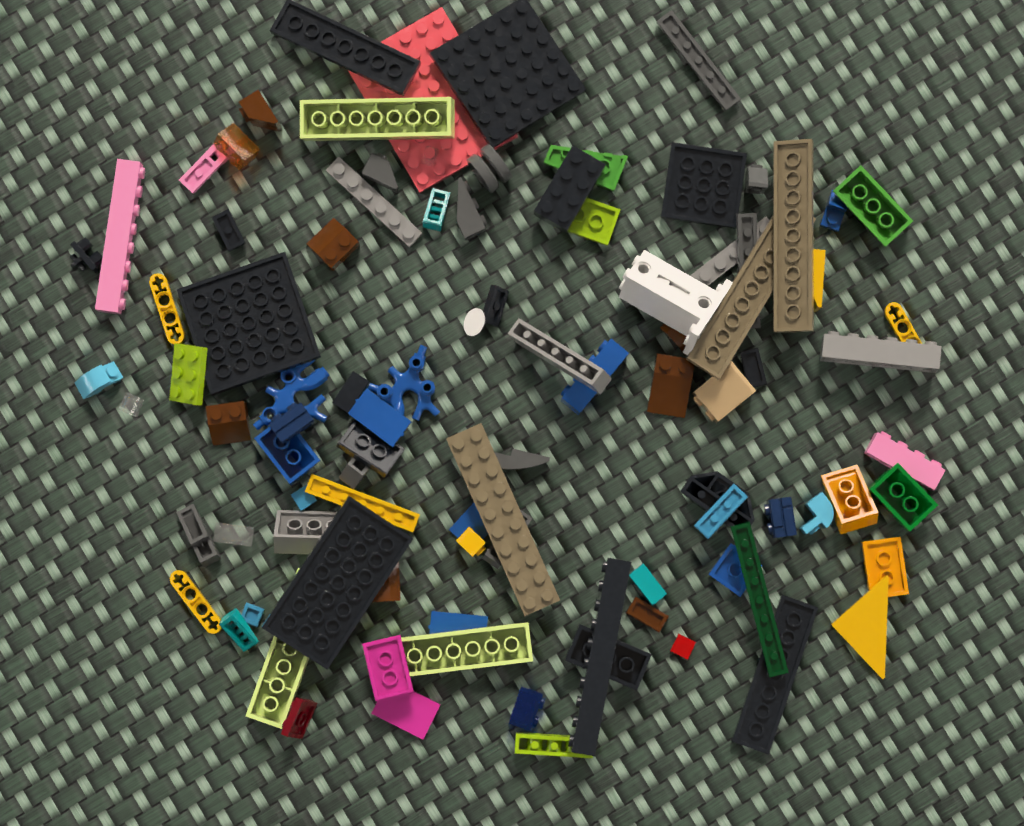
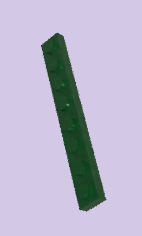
[730,522,789,677]

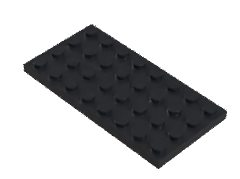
[261,496,414,670]

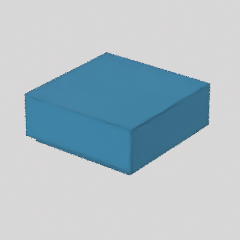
[291,485,317,511]
[241,602,265,627]

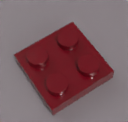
[281,697,318,739]

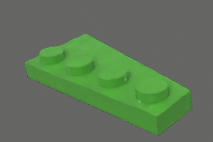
[543,145,628,192]

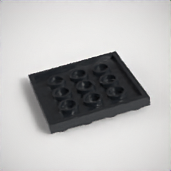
[661,142,747,229]

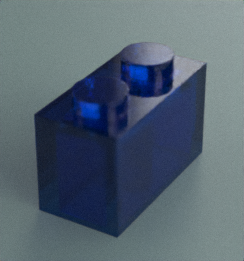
[509,685,546,731]

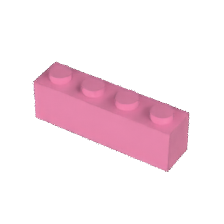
[864,431,945,491]

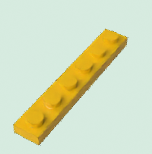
[305,474,420,532]

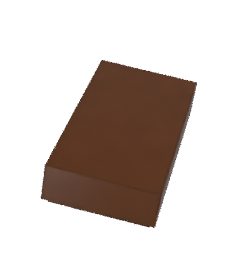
[626,596,669,633]

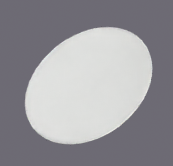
[464,308,485,336]

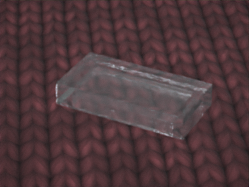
[213,523,255,547]

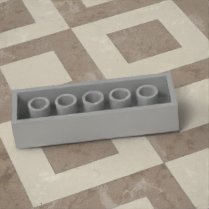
[820,331,942,373]

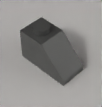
[362,153,399,193]
[744,165,768,195]
[339,458,370,489]

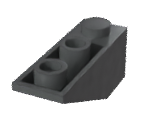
[457,177,487,241]

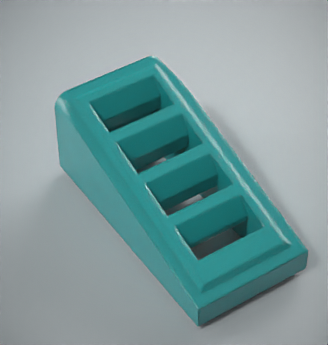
[423,188,451,232]
[219,608,259,652]

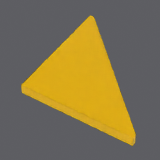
[831,575,889,679]

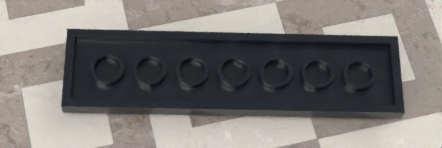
[270,0,421,96]
[731,594,819,754]

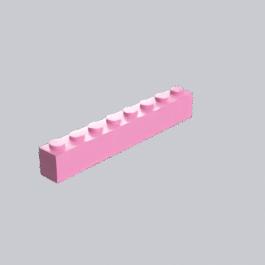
[95,159,145,315]

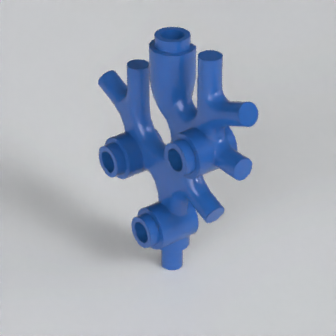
[368,345,440,421]
[253,359,330,430]

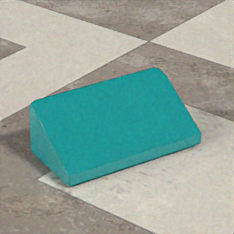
[629,564,667,606]

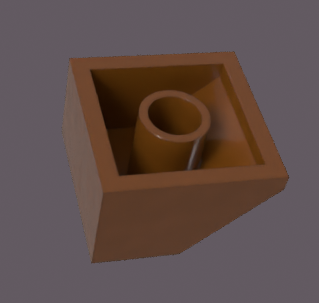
[239,90,282,132]
[306,218,360,271]
[206,401,252,446]

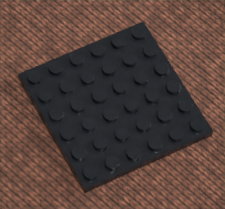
[429,0,587,148]
[177,252,321,396]

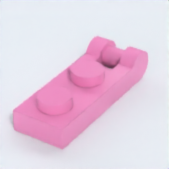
[179,143,230,194]

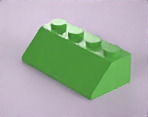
[832,165,913,247]

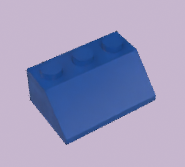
[254,427,321,485]

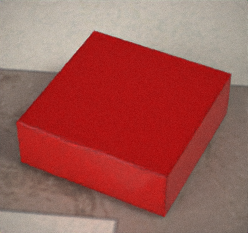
[670,634,696,660]

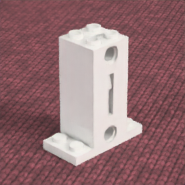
[619,250,733,355]

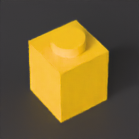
[456,527,486,557]

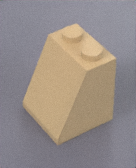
[692,361,756,423]

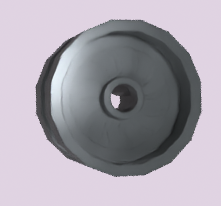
[466,144,513,193]

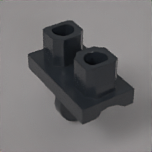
[70,237,103,273]

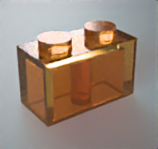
[213,123,260,171]

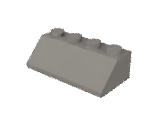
[273,510,337,554]

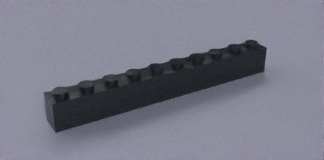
[568,558,632,757]

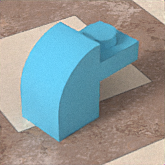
[74,361,123,399]
[799,492,834,535]

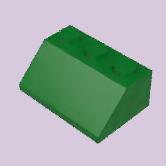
[868,463,938,532]

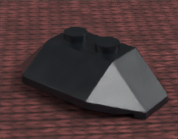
[680,471,755,528]

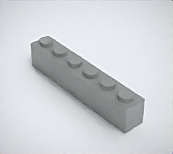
[508,318,612,395]

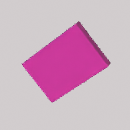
[362,635,414,701]
[371,691,441,739]

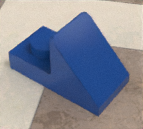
[819,190,848,232]

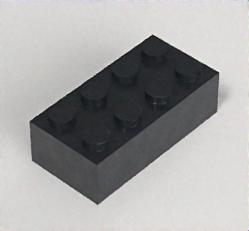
[534,145,606,234]
[564,624,652,690]

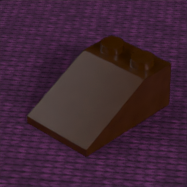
[647,353,694,418]

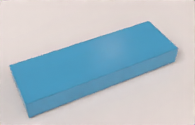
[694,484,748,539]

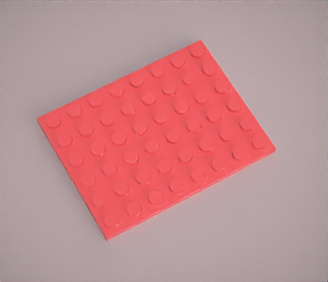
[348,7,518,193]

